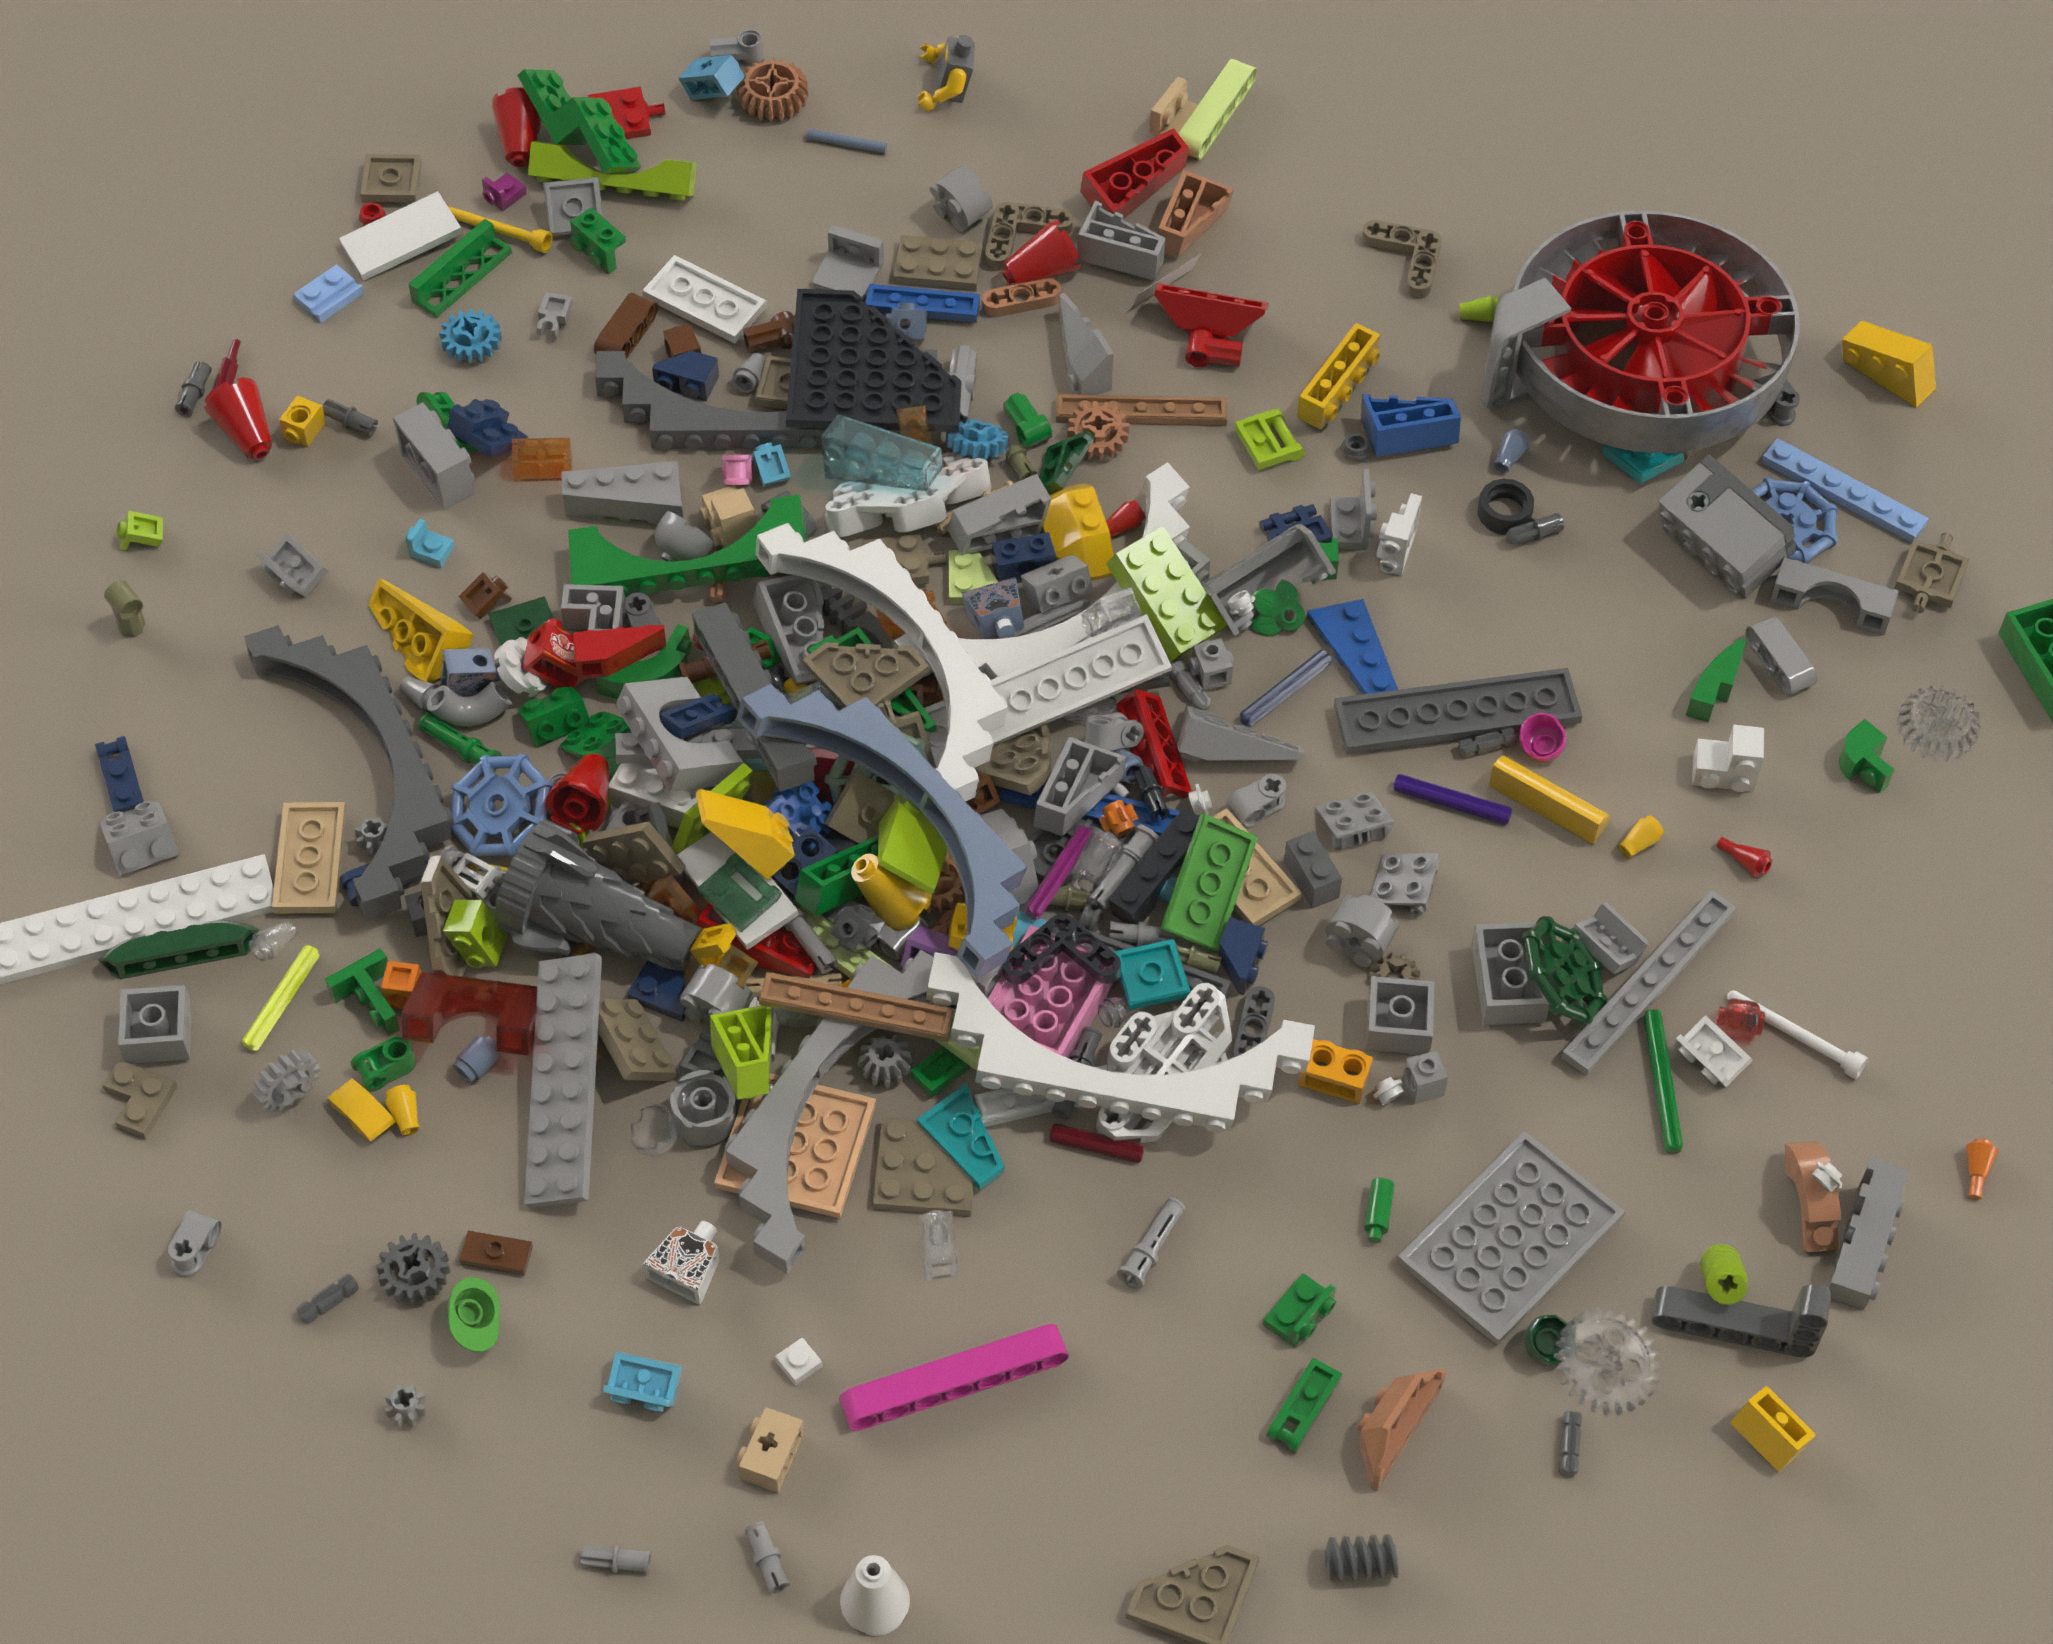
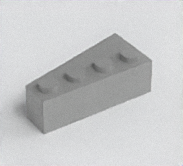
[1828,1157,1909,1310]

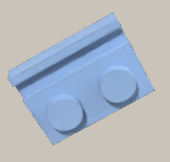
[293,264,364,323]

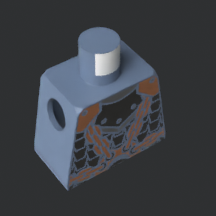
[961,577,1024,639]
[440,649,503,697]

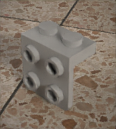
[813,225,884,300]
[100,801,179,876]

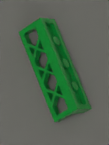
[409,219,512,318]

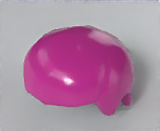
[1519,712,1567,762]

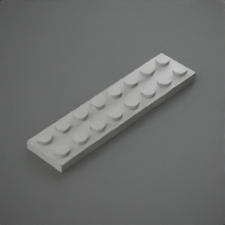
[524,953,602,1208]

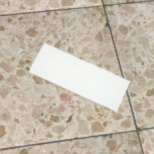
[1130,254,1201,309]

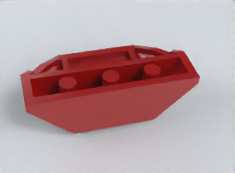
[1154,283,1269,339]

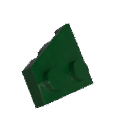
[1039,430,1094,495]

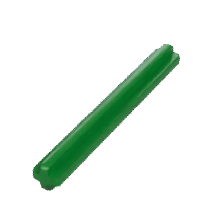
[1643,1009,1683,1153]

